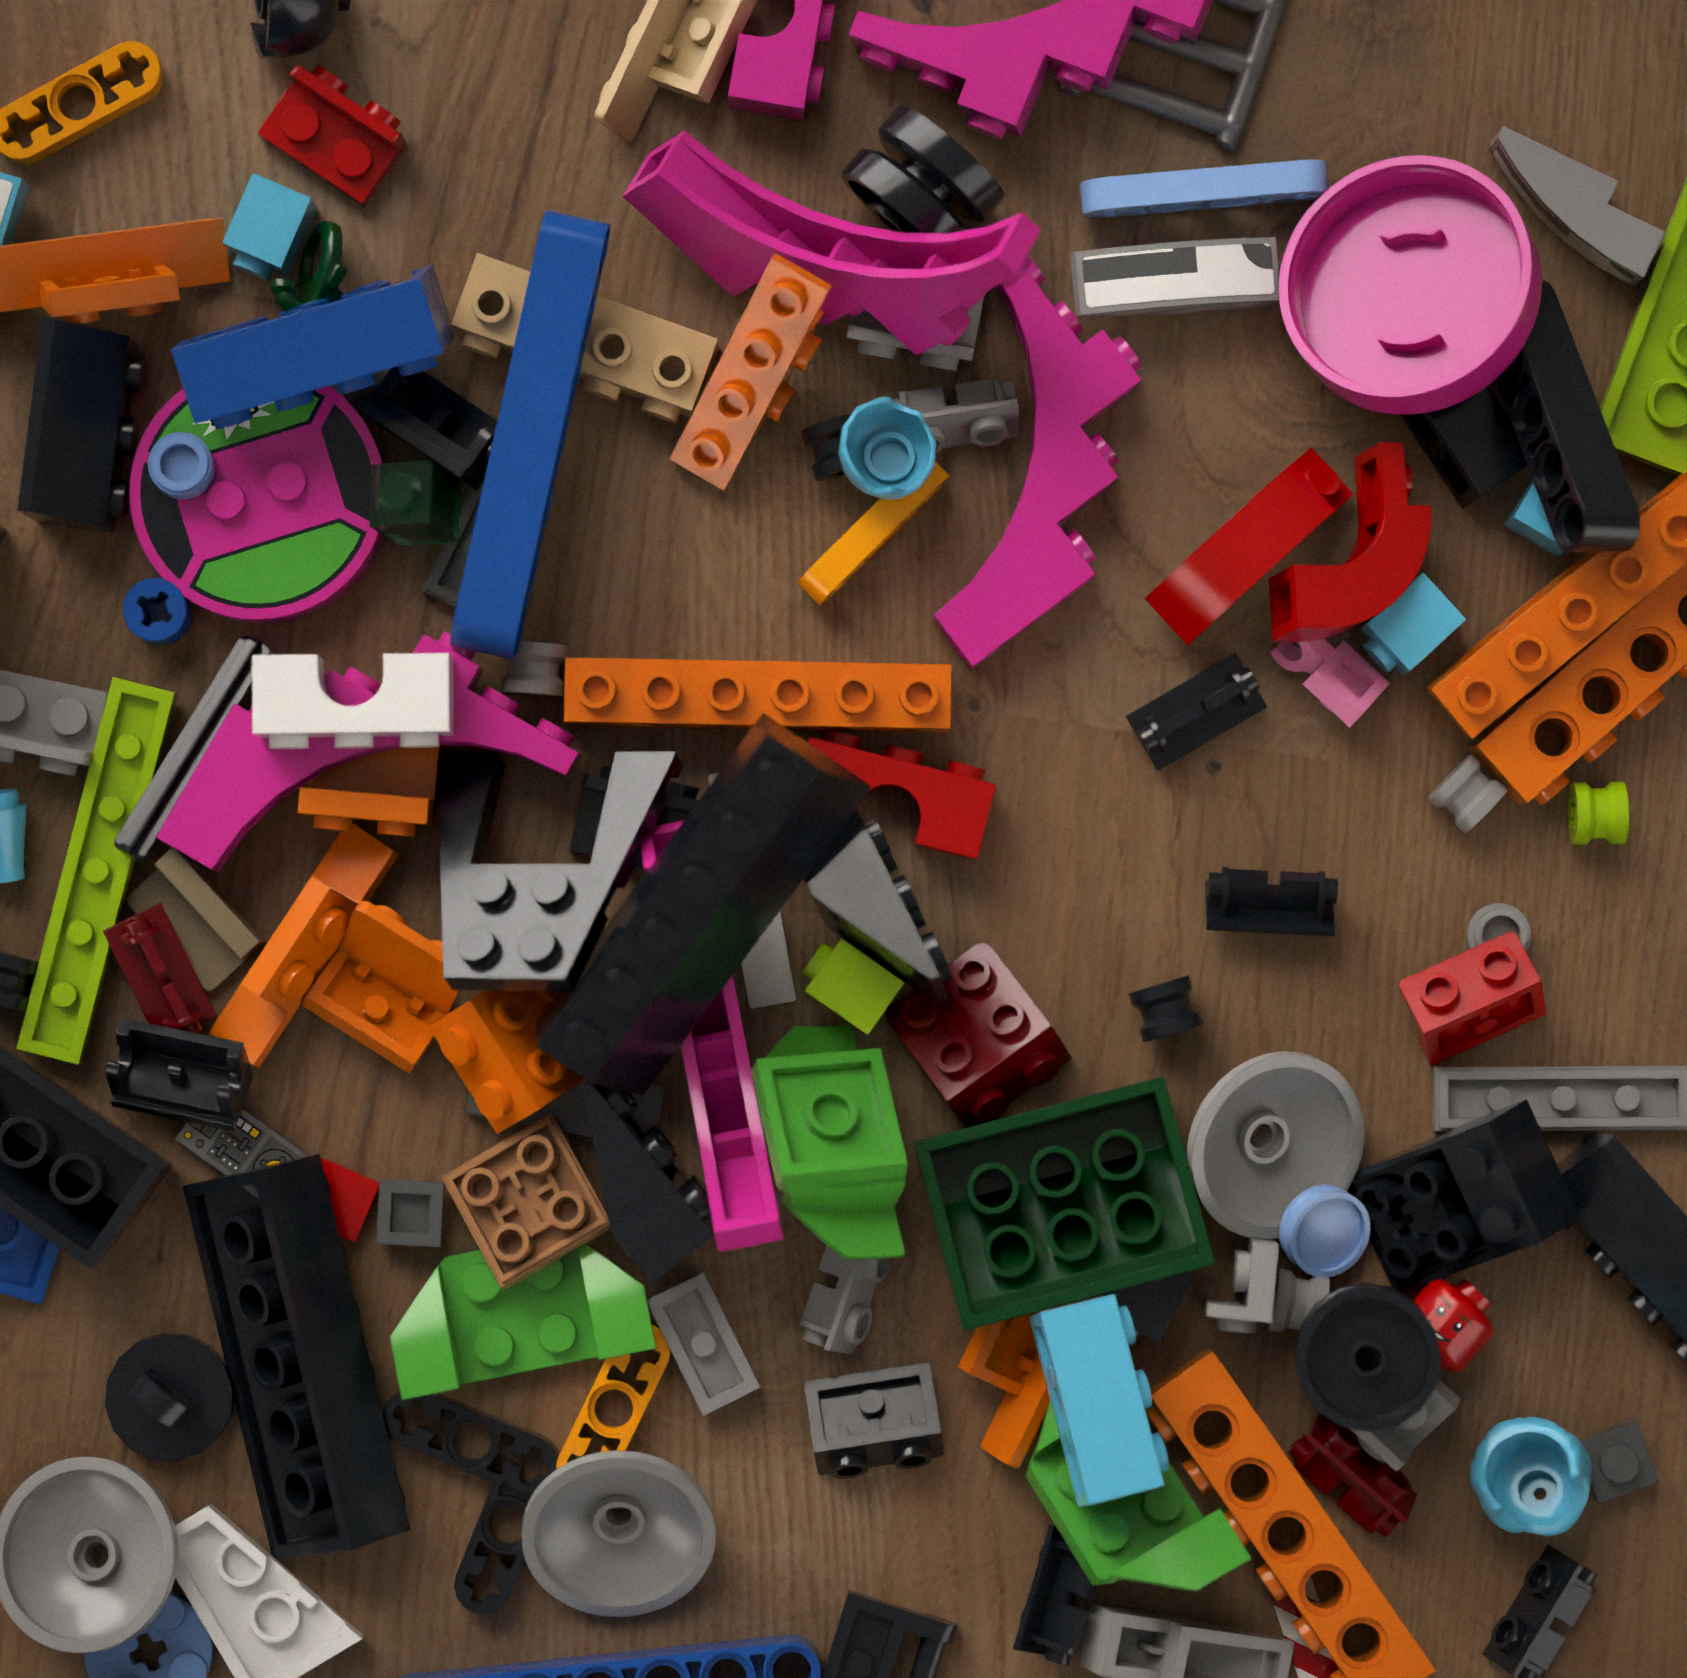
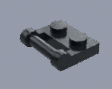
[821,1590,958,1678]

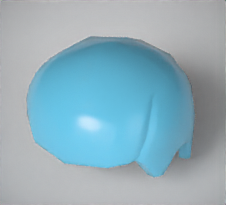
[838,397,936,500]

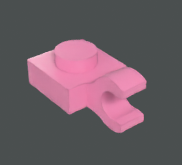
[1271,639,1390,728]

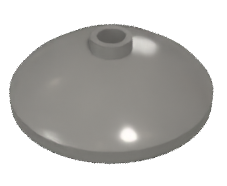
[1186,1051,1365,1239]
[522,1451,716,1617]
[0,1457,179,1653]

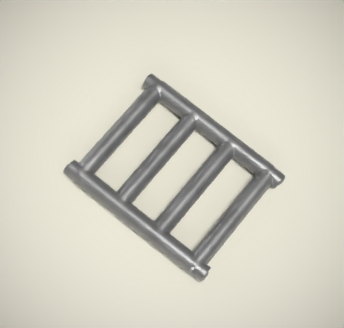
[1059,0,1286,150]

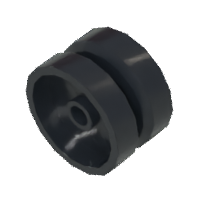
[841,105,1005,233]
[1295,1282,1441,1432]

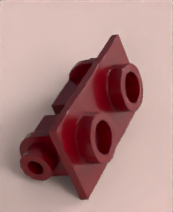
[103,902,217,1033]
[1287,1412,1417,1538]

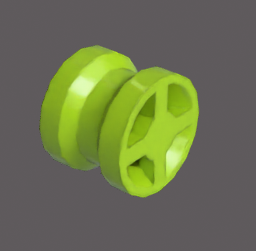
[1568,781,1629,845]

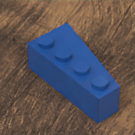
[171,264,456,429]

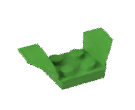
[751,1025,908,1260]
[390,1244,656,1400]
[1025,1401,1251,1591]

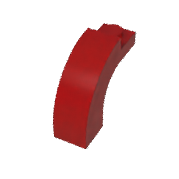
[1268,442,1432,642]
[1145,448,1354,646]

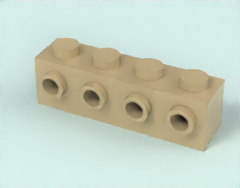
[451,253,719,423]

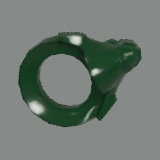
[270,221,347,311]

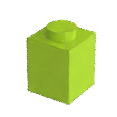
[802,938,905,1035]

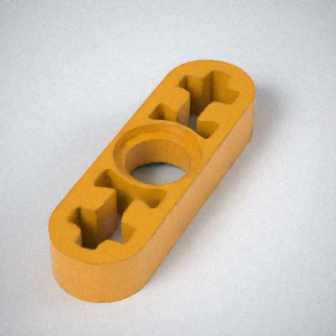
[0,41,164,165]
[797,461,950,606]
[556,1322,671,1470]

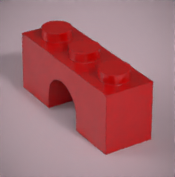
[808,729,996,861]

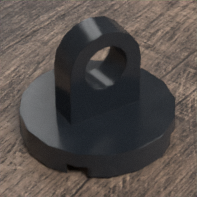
[105,1333,234,1462]

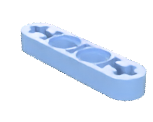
[1079,160,1328,218]

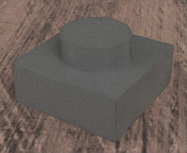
[376,1179,446,1247]
[1579,1419,1659,1504]

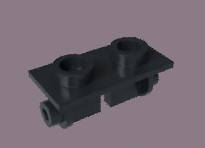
[1125,652,1267,771]
[1205,866,1338,937]
[1013,1525,1098,1666]
[1482,1544,1597,1678]

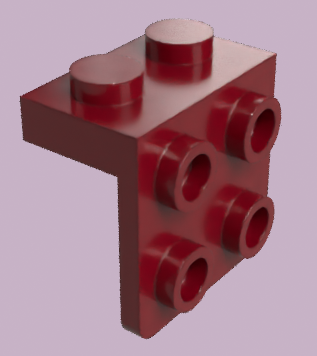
[887,943,1072,1128]

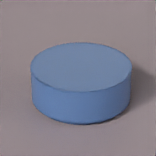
[148,432,216,500]

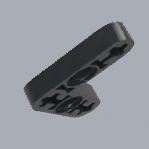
[383,1391,560,1614]

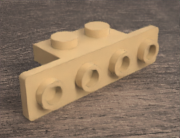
[594,0,757,142]

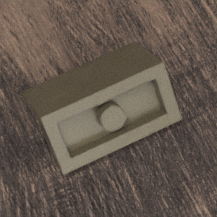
[126,847,267,991]

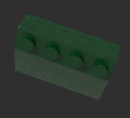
[914,1076,1215,1331]

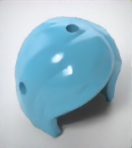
[1470,1416,1592,1536]

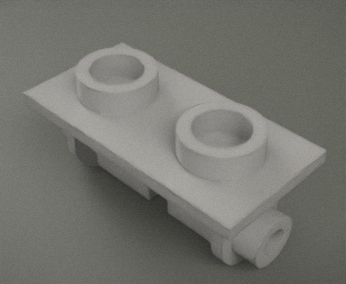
[892,377,1020,453]
[799,1245,892,1355]

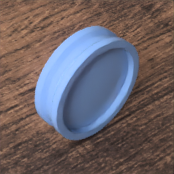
[1279,1184,1371,1277]

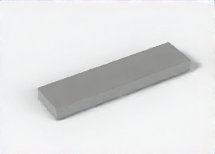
[1432,1065,1687,1131]

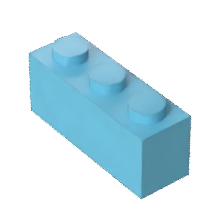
[1029,1294,1169,1507]

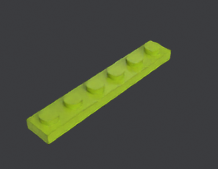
[16,677,178,1065]

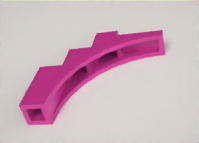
[849,0,1213,140]
[622,130,1041,356]
[933,259,1142,671]
[156,632,581,872]
[640,820,783,1252]

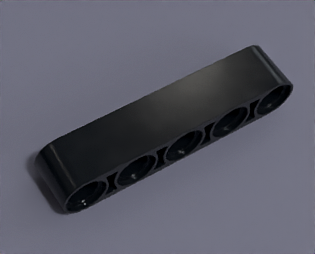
[1495,280,1640,552]

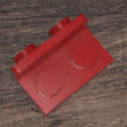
[257,64,407,208]
[1399,932,1546,1066]

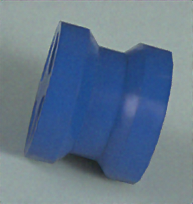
[123,578,193,645]

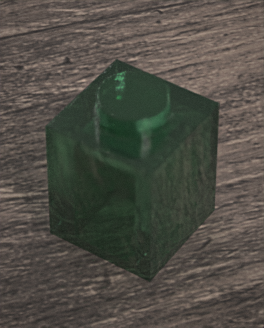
[370,460,461,546]

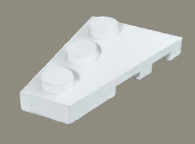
[175,1503,364,1678]

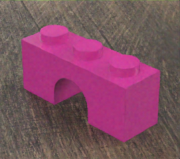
[728,0,836,121]

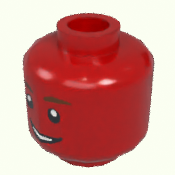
[1413,1278,1494,1373]

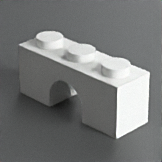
[252,653,454,749]

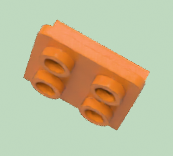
[298,745,440,837]
[302,901,461,1074]
[428,991,585,1134]

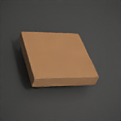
[441,1113,610,1290]

